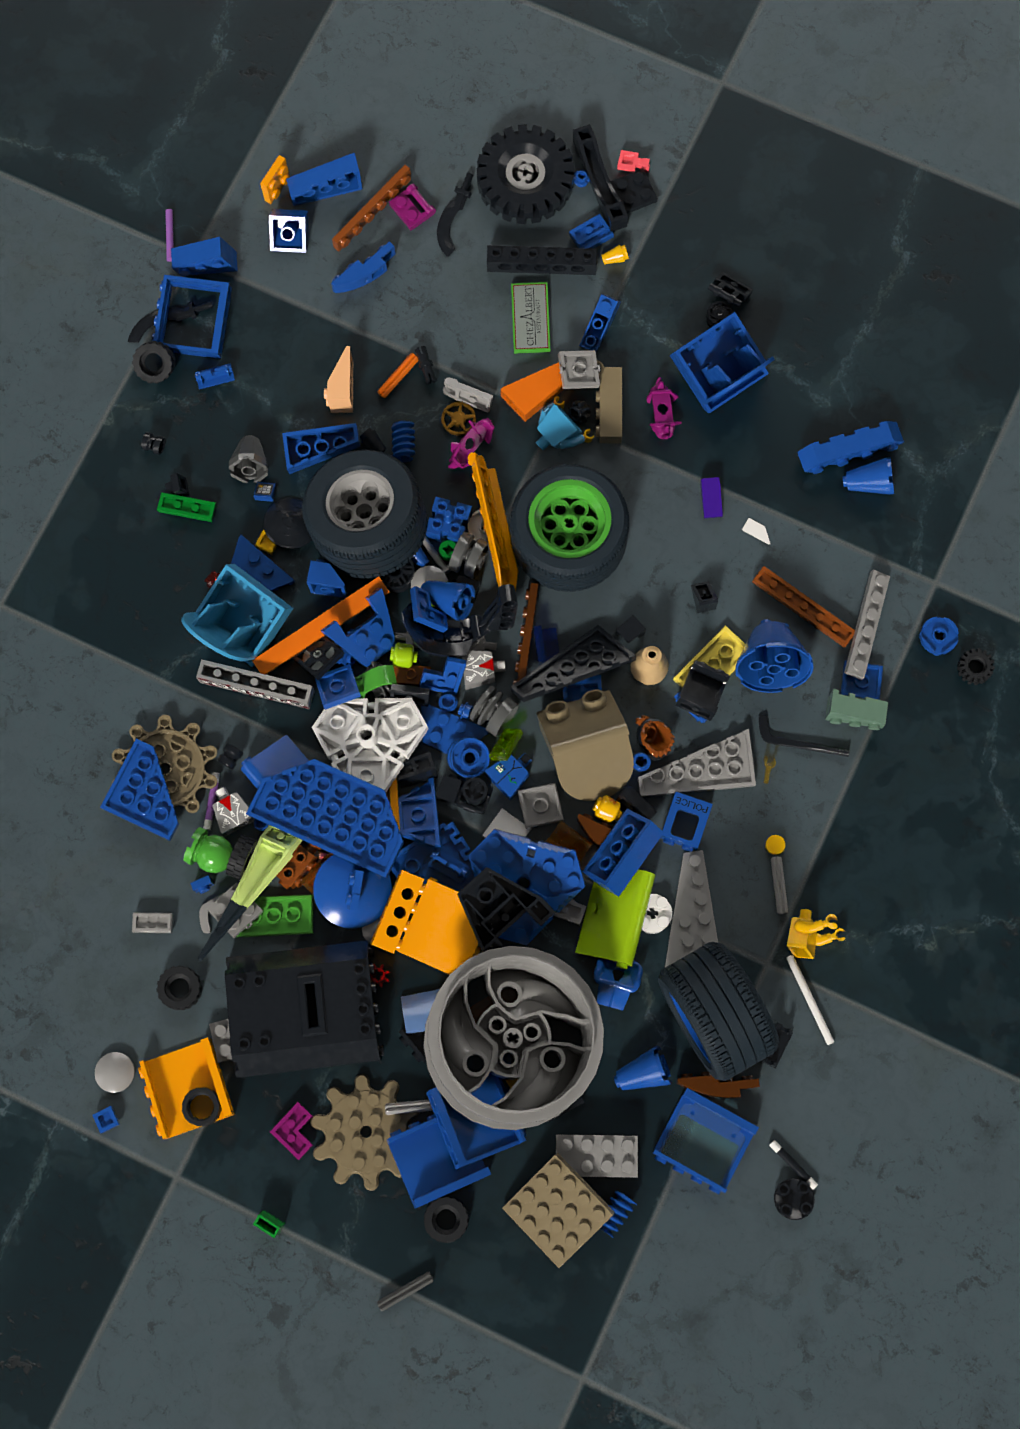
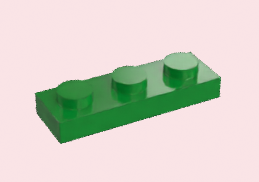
[157,492,217,522]

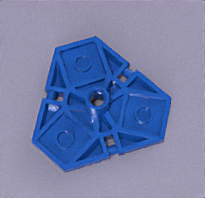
[469,829,586,945]

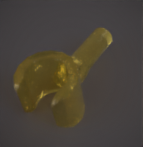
[763,755,776,784]

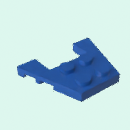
[321,588,396,667]

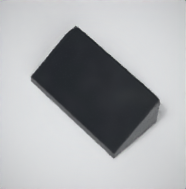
[616,786,657,820]

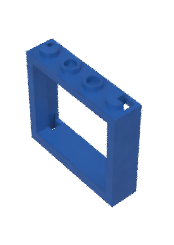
[152,275,232,359]

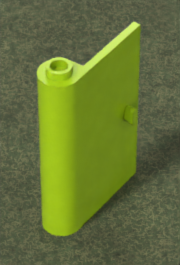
[575,869,655,969]

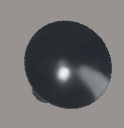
[774,1178,815,1220]

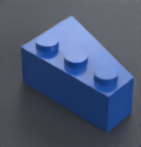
[171,237,238,276]

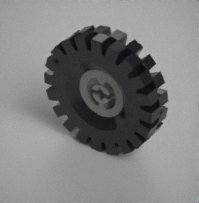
[477,124,574,224]

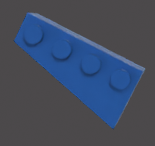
[286,153,363,206]
[282,423,360,474]

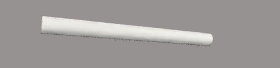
[786,955,834,1045]

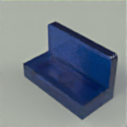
[534,625,560,666]

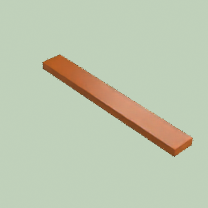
[252,576,390,675]

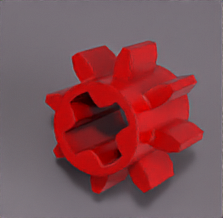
[371,964,390,988]

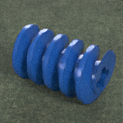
[391,421,416,462]
[601,1191,637,1238]

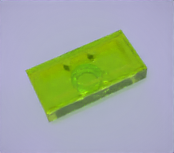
[489,728,523,761]

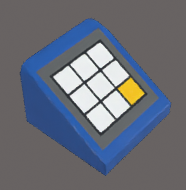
[254,482,276,502]

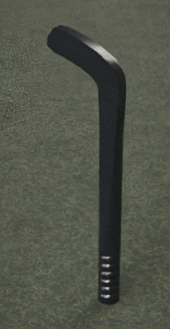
[758,715,850,757]

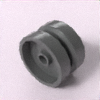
[448,532,489,580]

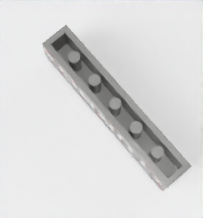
[196,659,315,709]

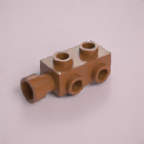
[276,843,321,889]

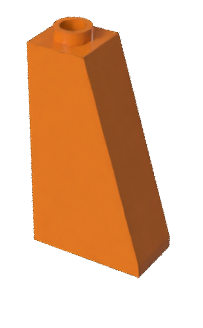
[500,362,564,422]

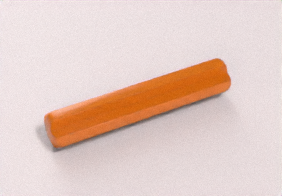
[378,353,418,398]

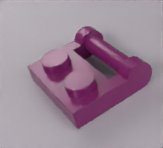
[389,184,436,231]

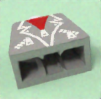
[462,650,506,690]
[212,787,255,837]

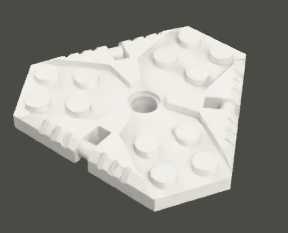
[312,698,429,792]

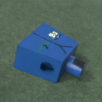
[485,753,532,801]

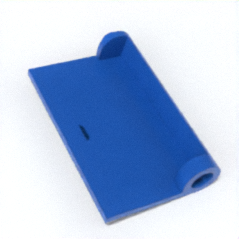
[241,735,309,789]

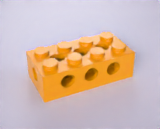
[370,870,426,954]

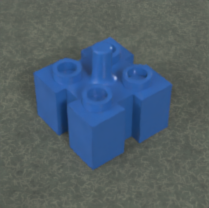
[426,497,472,544]

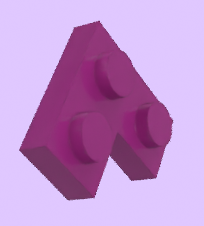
[270,1102,313,1160]

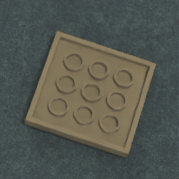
[502,1152,615,1268]

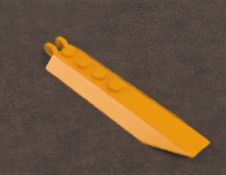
[468,452,518,592]

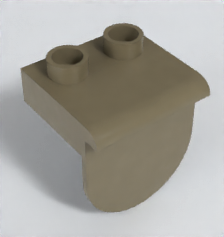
[536,690,634,801]

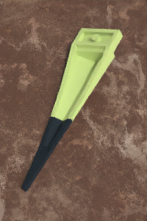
[198,825,302,961]

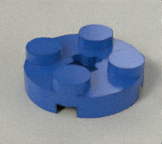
[919,617,959,656]

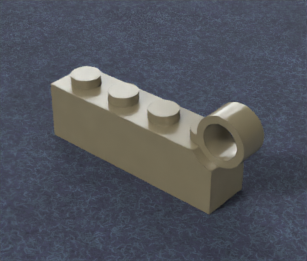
[596,360,622,443]

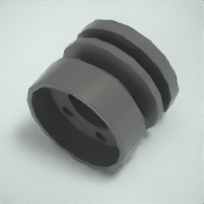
[469,686,519,737]

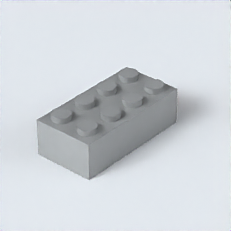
[556,1135,638,1178]

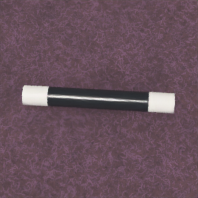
[769,1140,818,1190]

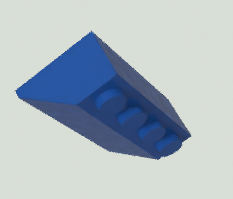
[582,809,664,897]

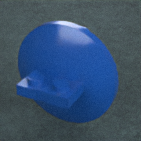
[313,854,392,929]

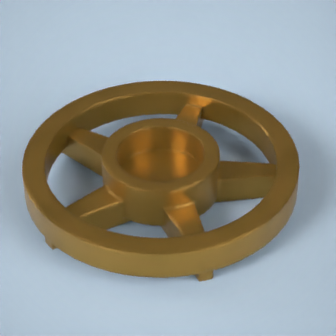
[441,402,476,436]

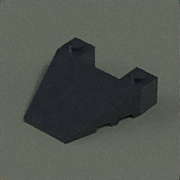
[457,867,556,952]

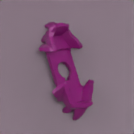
[647,377,682,440]
[448,418,495,469]

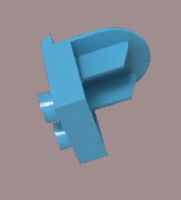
[181,564,293,667]

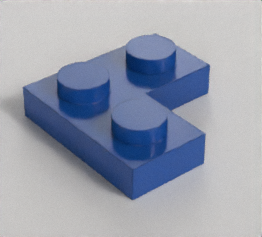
[410,586,448,633]
[419,656,466,695]

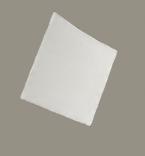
[483,808,531,838]

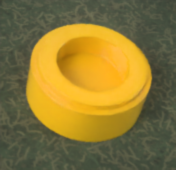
[765,835,785,855]

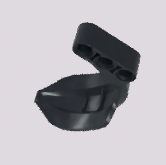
[401,584,518,658]

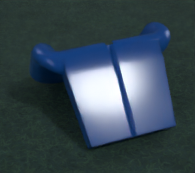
[594,958,643,1010]

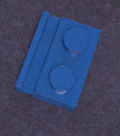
[569,214,614,249]

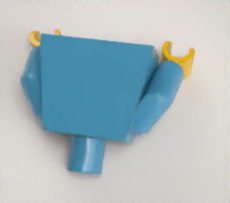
[536,396,594,450]

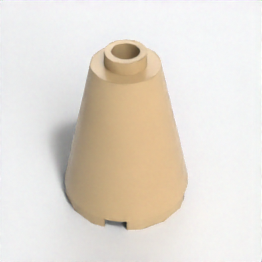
[630,646,669,685]

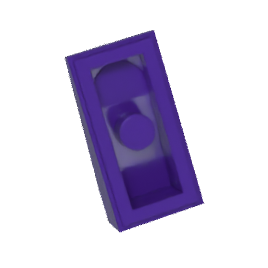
[700,477,723,518]

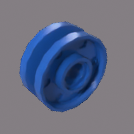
[447,737,490,778]

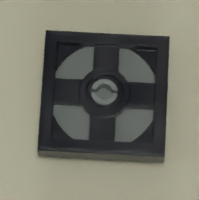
[292,636,345,680]

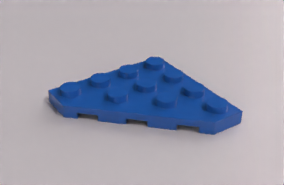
[100,739,179,841]

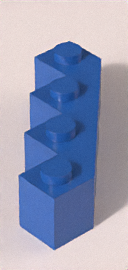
[797,421,904,474]

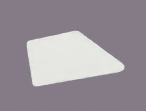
[742,518,770,545]

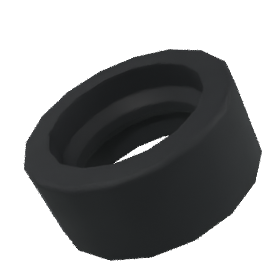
[182,1087,222,1126]

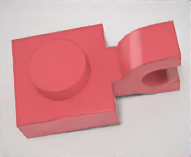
[617,150,650,173]

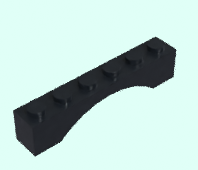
[573,124,628,232]

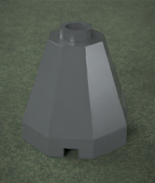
[229,435,268,483]

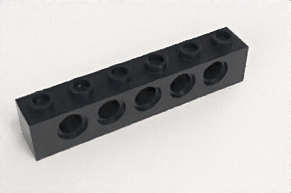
[487,245,597,275]

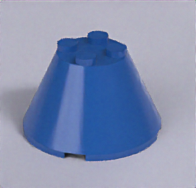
[735,619,813,693]

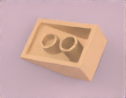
[324,346,353,413]

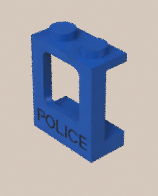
[660,792,713,852]

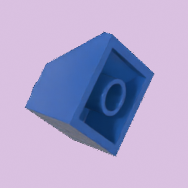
[269,209,308,253]
[307,559,348,598]

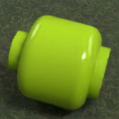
[389,642,418,668]

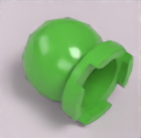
[183,827,233,874]

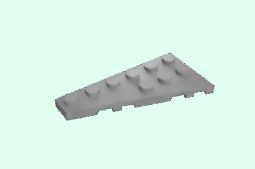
[638,729,756,797]
[665,850,718,967]

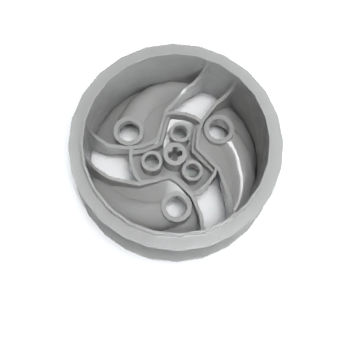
[424,946,604,1130]

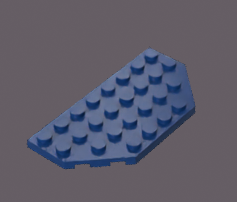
[246,759,404,878]

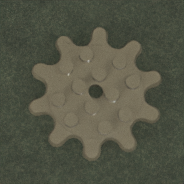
[111,715,218,813]
[310,1074,420,1191]

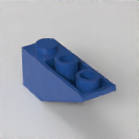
[579,294,621,352]

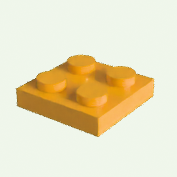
[260,155,290,204]

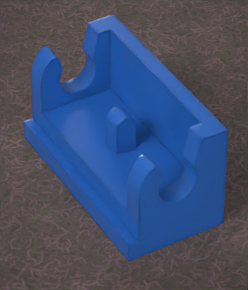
[563,675,602,702]

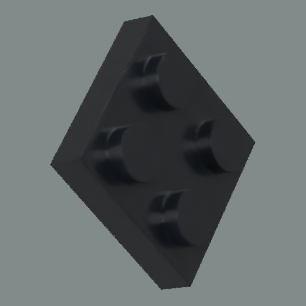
[610,169,658,214]

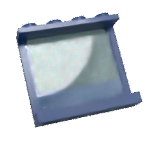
[652,1088,759,1195]

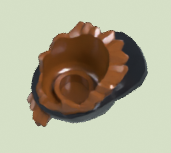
[635,715,675,761]

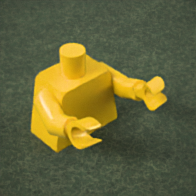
[787,909,845,959]

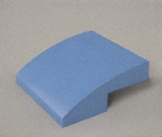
[401,989,440,1035]

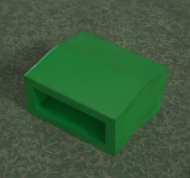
[253,1210,286,1238]

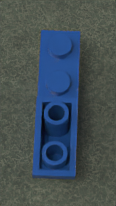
[331,241,395,293]

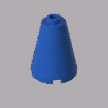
[843,457,894,495]
[421,580,475,621]
[614,1046,672,1090]

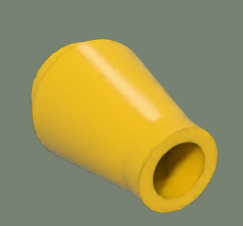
[601,244,629,265]

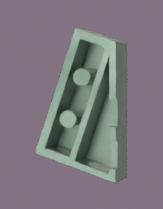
[825,689,888,730]

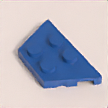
[231,535,295,592]
[421,705,489,754]
[398,777,441,848]

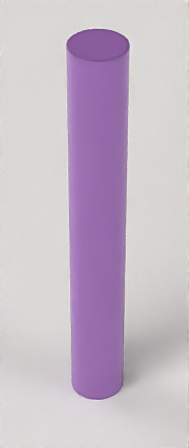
[165,209,174,262]

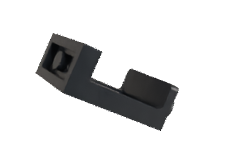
[675,660,730,721]

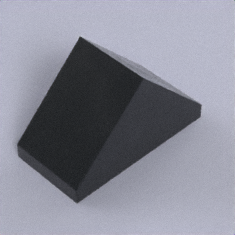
[691,581,718,613]

